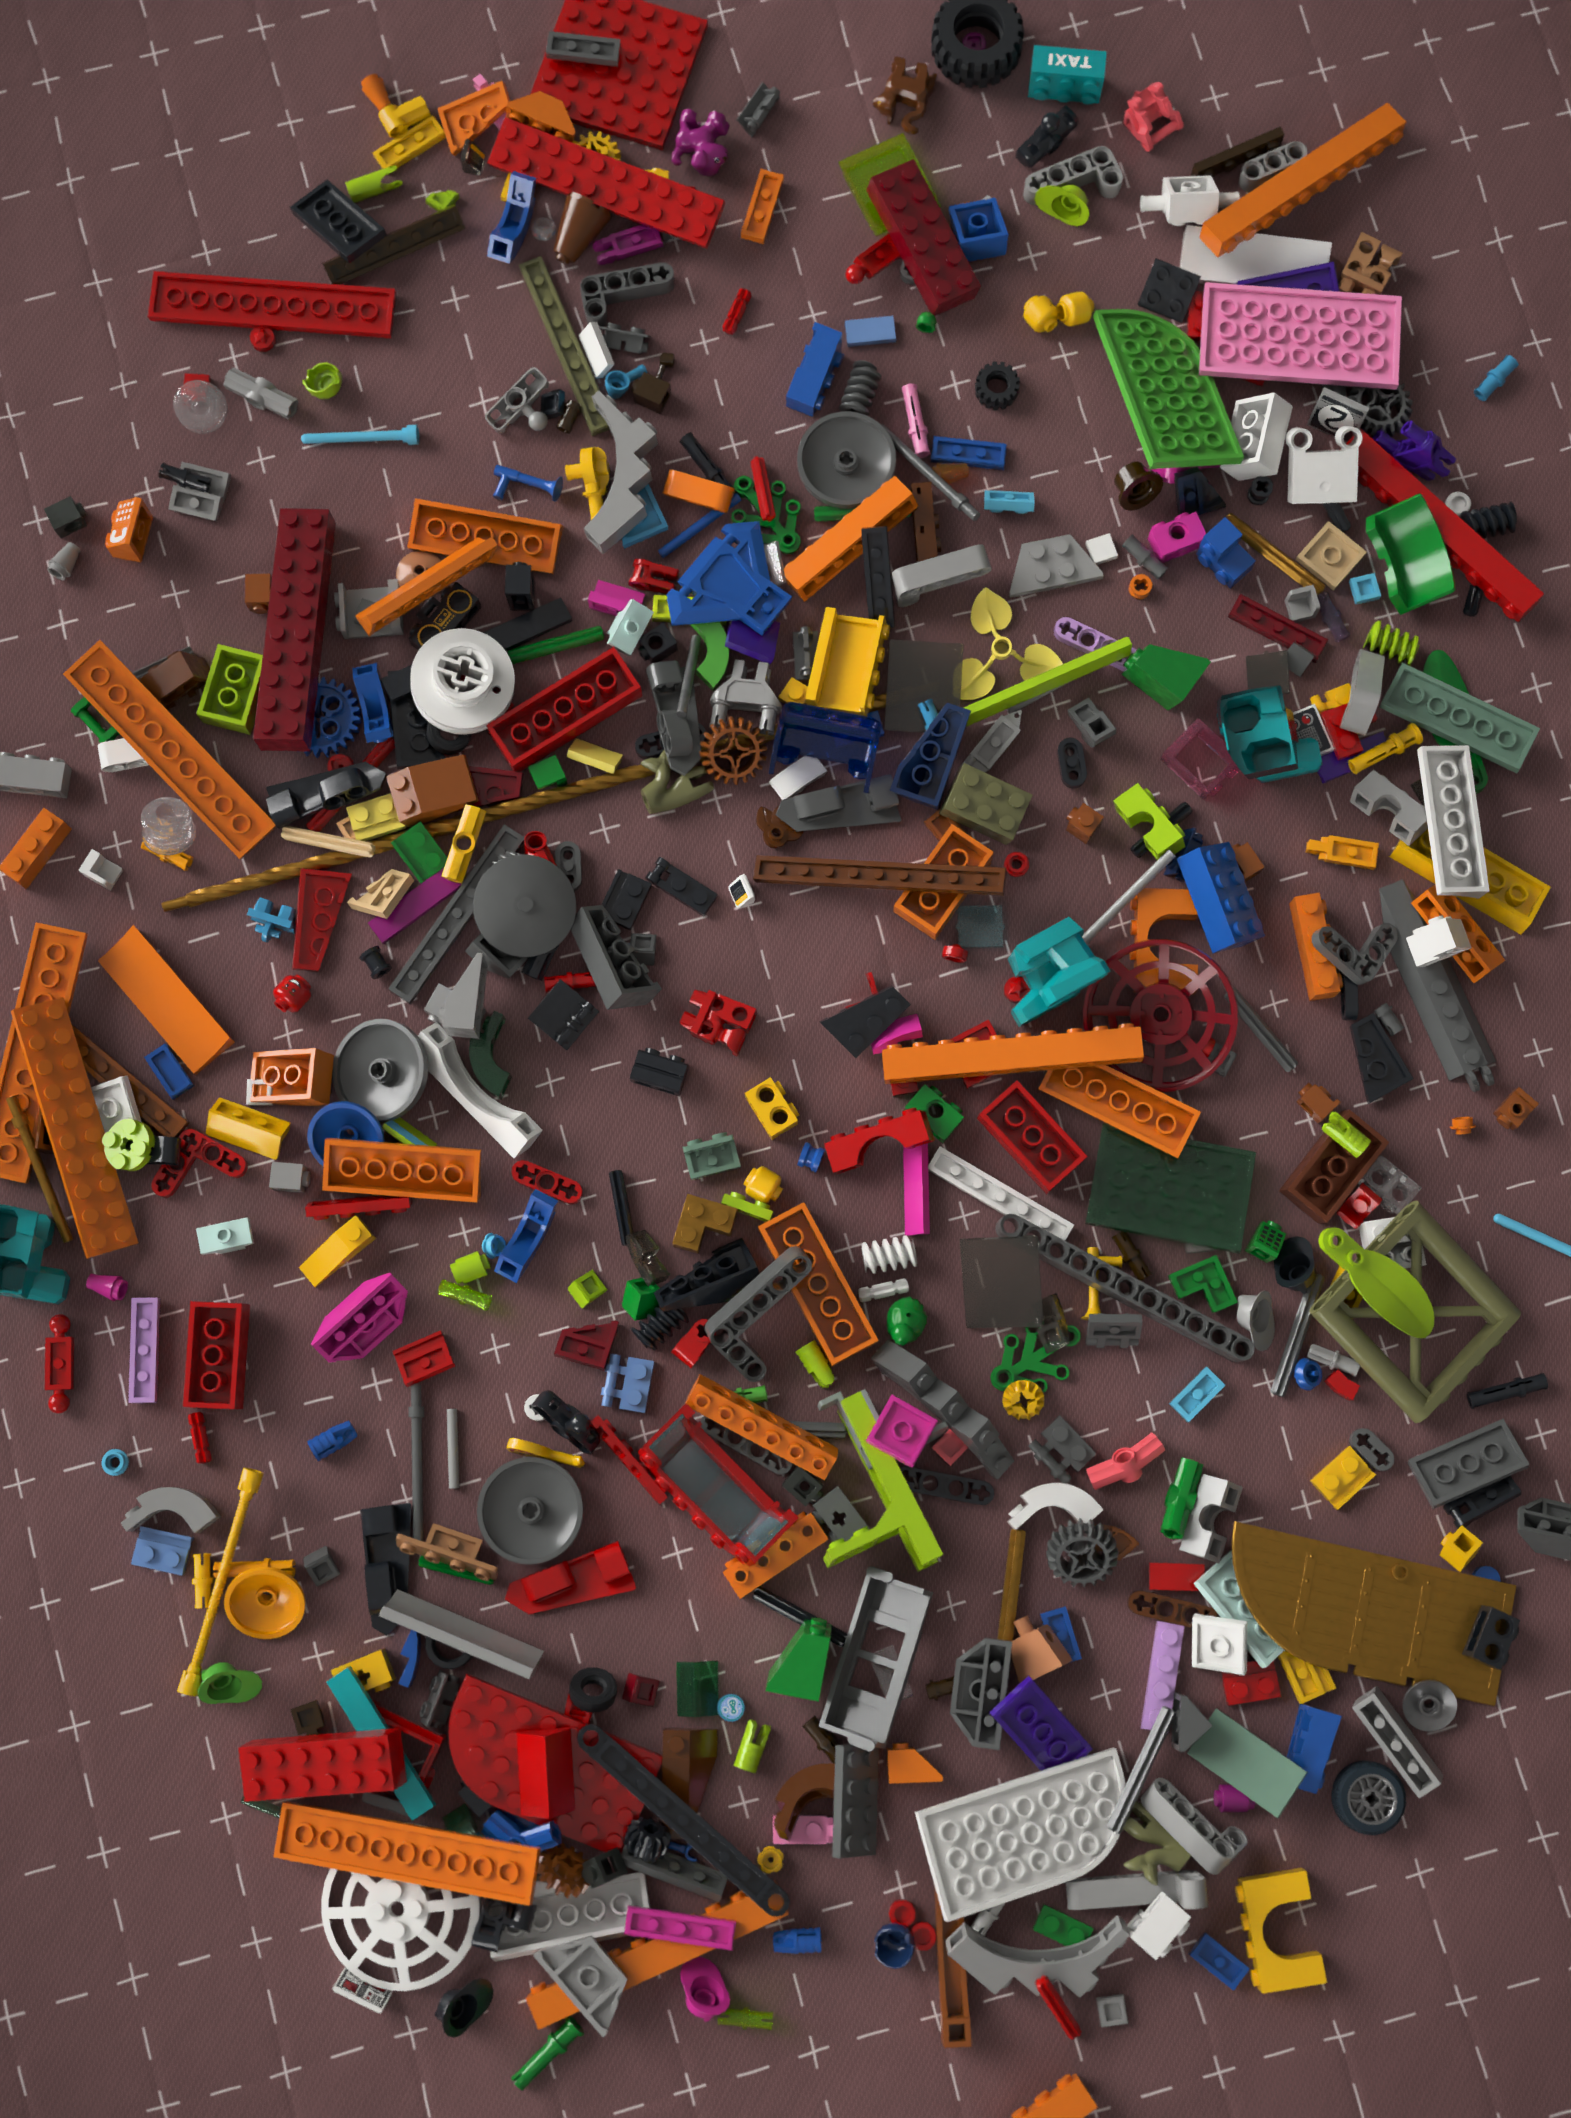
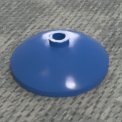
[307,1101,385,1166]

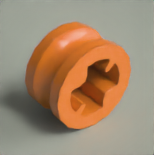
[1129,574,1152,600]

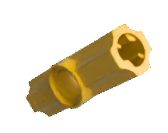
[441,805,487,884]

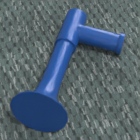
[493,464,563,502]

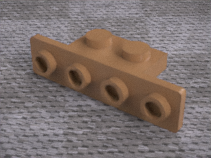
[396,1523,498,1581]

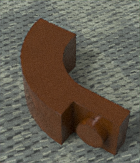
[774,1763,835,1841]

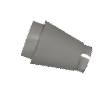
[47,542,81,580]

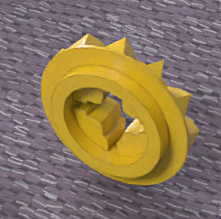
[1002,1380,1044,1420]

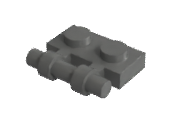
[1085,1313,1143,1348]
[1028,1415,1097,1484]

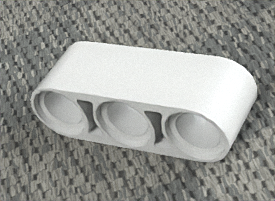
[98,738,149,772]

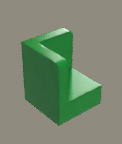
[528,755,568,790]
[622,1276,659,1321]

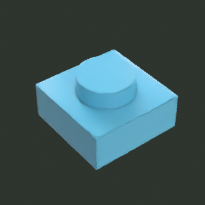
[1349,573,1381,605]

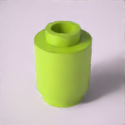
[450,1251,491,1284]

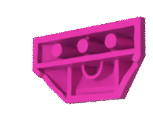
[311,1273,408,1363]

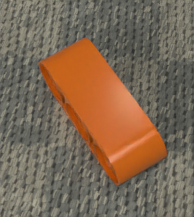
[662,469,735,513]

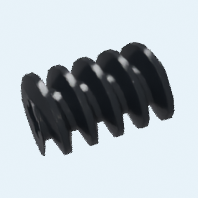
[1460,502,1517,539]
[630,1307,689,1351]

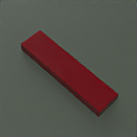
[1228,594,1328,663]

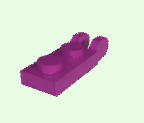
[592,225,663,265]

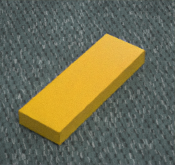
[373,115,446,175]

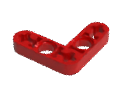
[151,1129,248,1198]

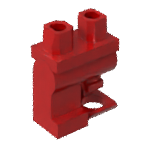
[680,990,758,1056]

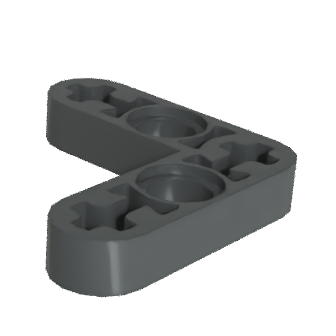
[1312,923,1398,985]

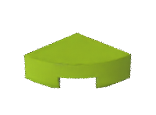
[425,190,459,211]

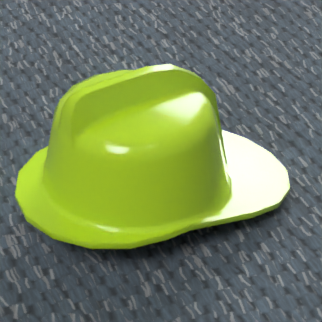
[1034,185,1090,226]

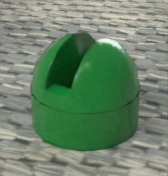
[916,312,936,333]

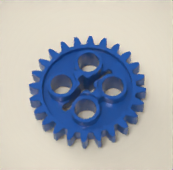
[298,677,362,758]

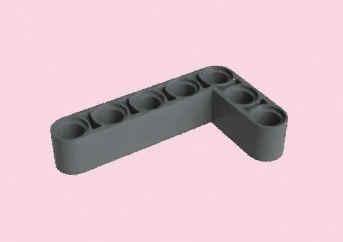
[705,1246,812,1382]

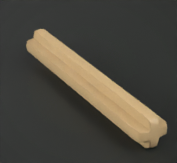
[281,826,376,858]

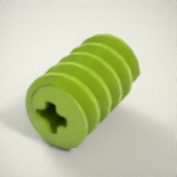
[1363,620,1419,666]

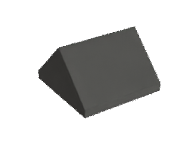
[1171,1692,1213,1752]

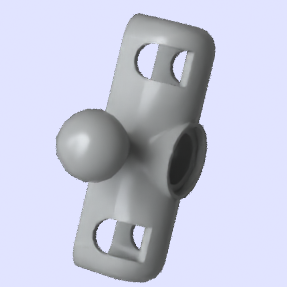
[485,367,549,433]

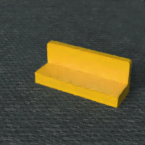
[206,1097,291,1160]

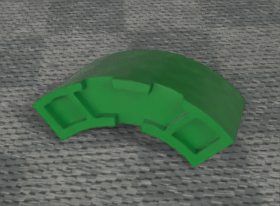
[1366,494,1456,615]

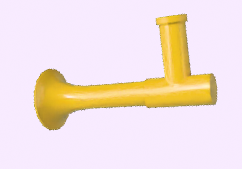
[1081,1247,1122,1321]

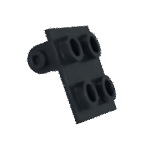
[1137,258,1201,323]
[528,979,599,1050]

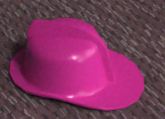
[680,1957,730,2022]

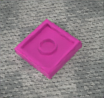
[865,1395,938,1468]

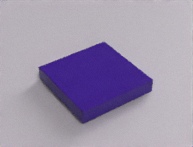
[725,620,780,665]

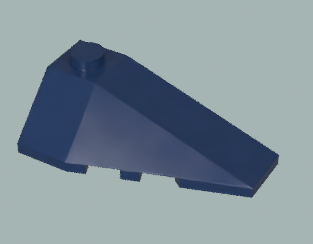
[890,703,971,810]

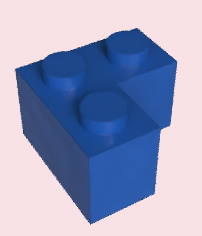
[1196,517,1256,589]

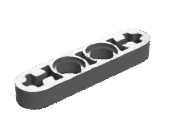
[701,1416,792,1475]

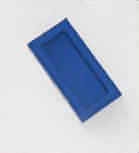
[144,1043,195,1100]

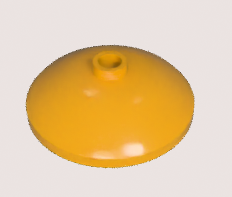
[224,1567,306,1639]

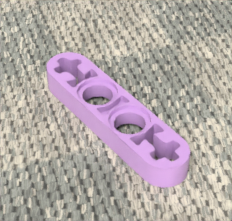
[1054,617,1137,671]

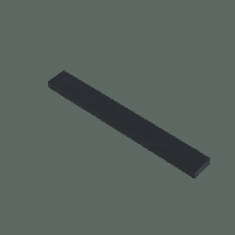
[381,597,572,703]

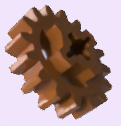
[537,1843,590,1898]

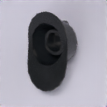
[1274,1236,1317,1294]
[434,1978,494,2038]

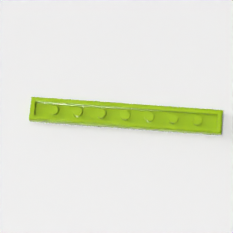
[964,637,1132,727]

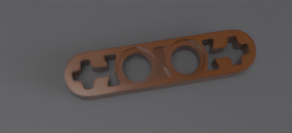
[1127,1591,1218,1628]

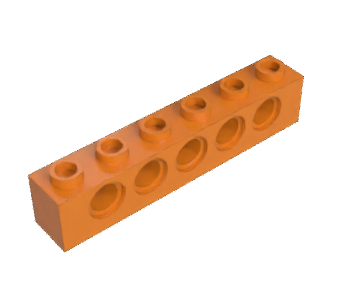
[685,1374,838,1480]

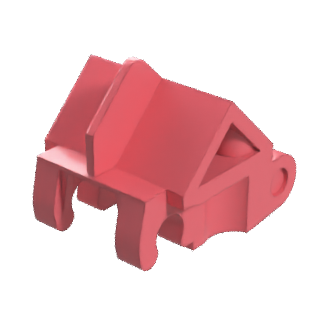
[1123,82,1184,152]

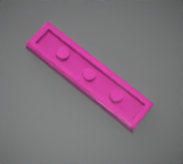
[903,1143,930,1236]
[624,1905,736,1950]

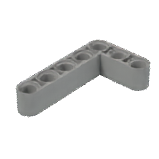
[1066,1870,1208,1910]

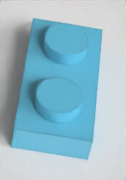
[984,490,1035,514]
[1169,1367,1225,1423]

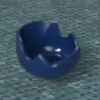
[874,1923,915,1969]

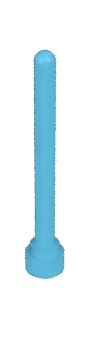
[301,425,419,445]
[1493,1214,1571,1257]

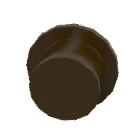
[1114,461,1163,511]

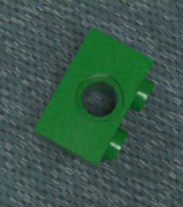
[904,1084,964,1144]

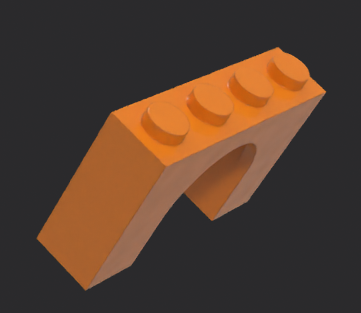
[1129,888,1198,995]

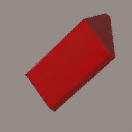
[517,1727,575,1819]

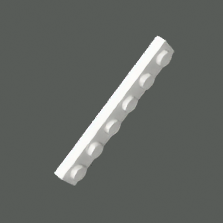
[928,1147,1074,1240]

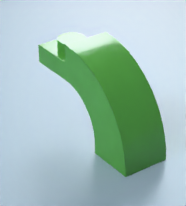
[689,622,729,692]

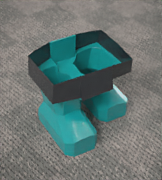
[1217,685,1323,783]

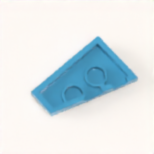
[622,484,669,549]

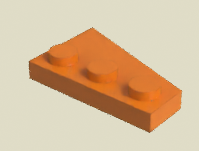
[437,81,510,156]

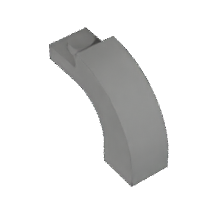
[121,1487,221,1533]

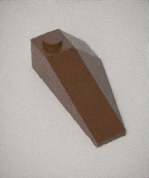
[662,1728,718,1839]

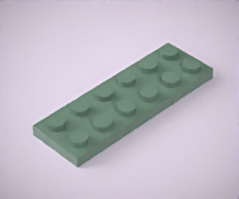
[1379,663,1540,773]

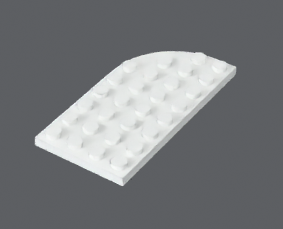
[915,1748,1126,1922]

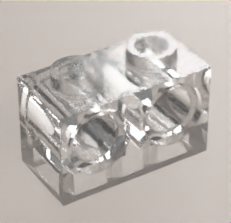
[1358,1155,1422,1214]

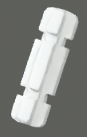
[858,1278,909,1302]

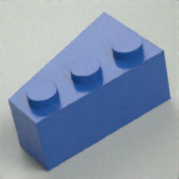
[786,322,844,417]
[1287,1704,1342,1794]

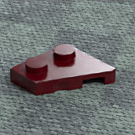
[554,1320,619,1371]

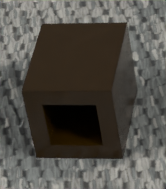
[632,372,671,414]

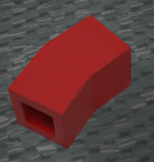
[1324,1369,1360,1401]

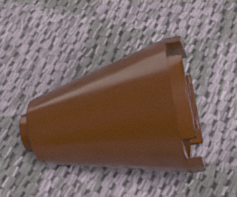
[553,192,612,265]

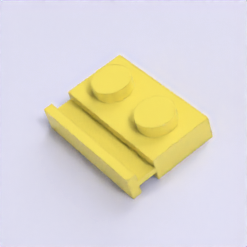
[346,793,406,841]

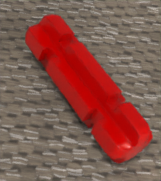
[722,288,751,335]
[188,1412,212,1464]

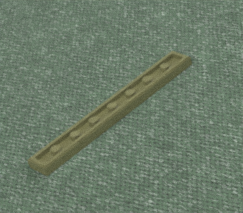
[519,256,610,436]

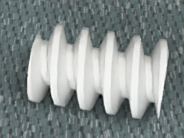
[861,1235,917,1274]

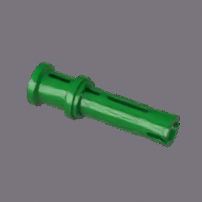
[511,2016,585,2091]

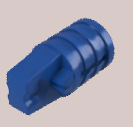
[307,1420,358,1462]
[773,1927,822,1954]

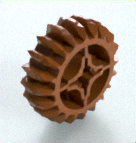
[699,716,768,785]

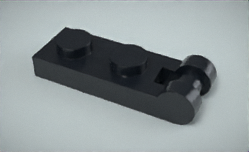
[645,857,718,917]
[1443,1476,1522,1529]

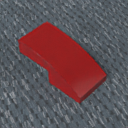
[1149,1563,1205,1591]

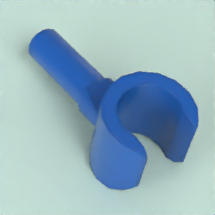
[669,1842,698,1862]

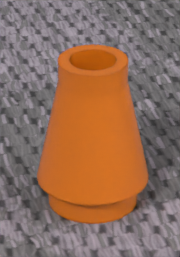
[361,74,391,112]

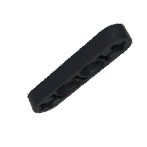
[899,1466,994,1505]

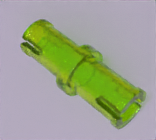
[438,1279,492,1311]
[717,2007,774,2030]

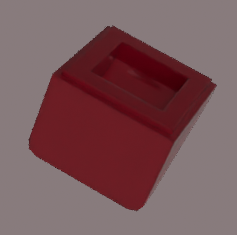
[622,1673,660,1707]

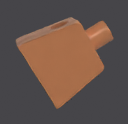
[1011,1615,1072,1683]

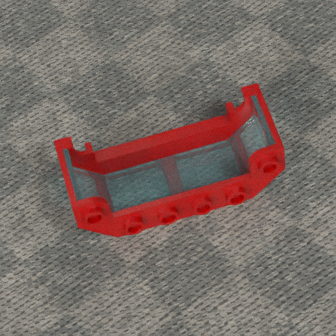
[638,1403,799,1566]

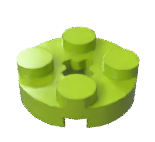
[102,1119,155,1171]

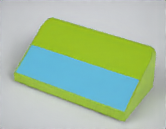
[382,1117,437,1146]

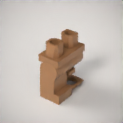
[1338,232,1403,295]

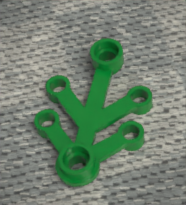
[731,476,801,554]
[990,1320,1081,1393]

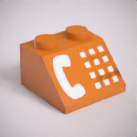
[105,497,153,562]

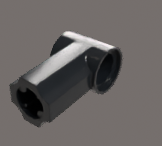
[521,945,559,981]

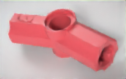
[1086,1433,1165,1490]

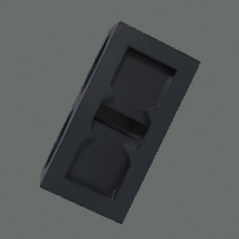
[1462,1605,1520,1670]

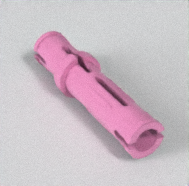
[902,384,930,458]

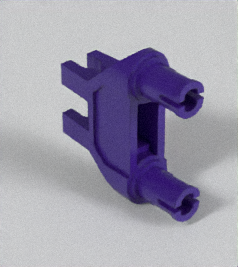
[1372,420,1456,481]

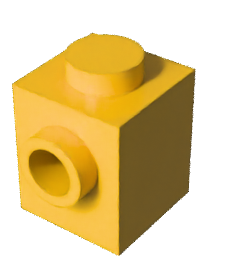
[1439,1525,1483,1572]

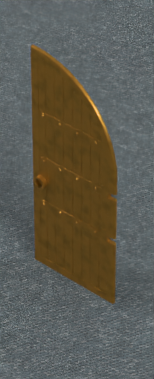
[1232,1521,1516,1706]

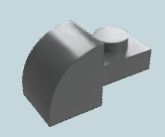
[1068,698,1116,748]

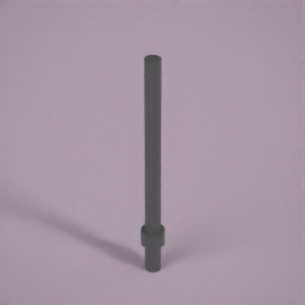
[881,424,980,521]
[408,1385,424,1542]

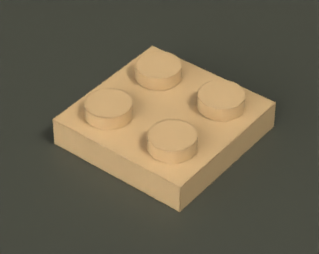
[1295,521,1367,591]

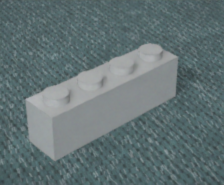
[0,752,72,798]
[1352,1686,1443,1798]

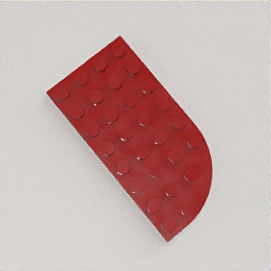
[449,1674,662,1854]

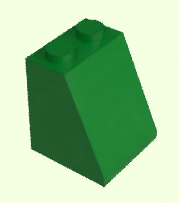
[1121,644,1211,710]
[766,1618,832,1701]

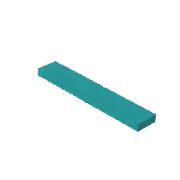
[326,1666,437,1821]

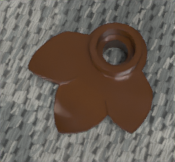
[756,806,804,848]

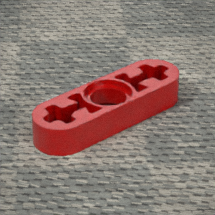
[511,1160,583,1205]

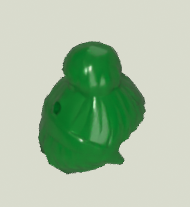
[886,1297,928,1346]

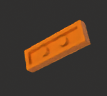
[741,169,784,244]

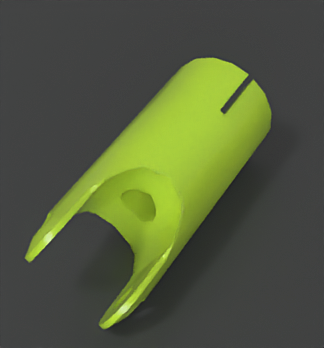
[345,166,403,203]

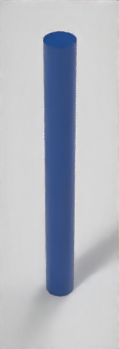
[658,493,742,559]

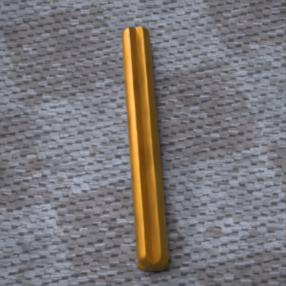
[1226,513,1326,597]
[997,1529,1026,1641]

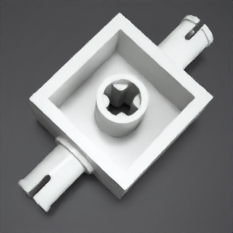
[1140,175,1240,226]

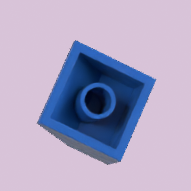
[948,198,1008,262]

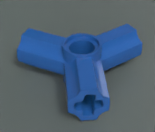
[483,1809,561,1852]

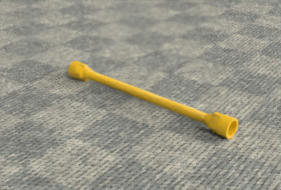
[177,1467,264,1696]

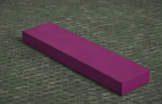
[368,868,462,945]

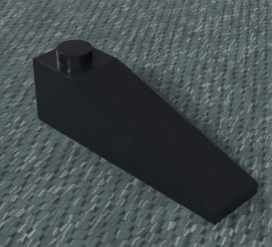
[654,1238,760,1311]

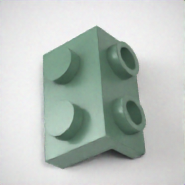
[683,1132,741,1180]

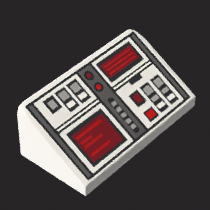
[332,1967,393,2014]

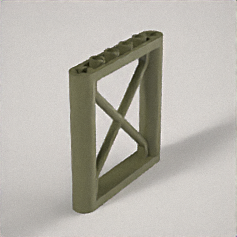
[1309,1201,1521,1423]

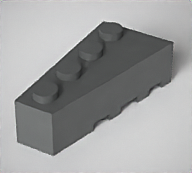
[571,905,662,1010]

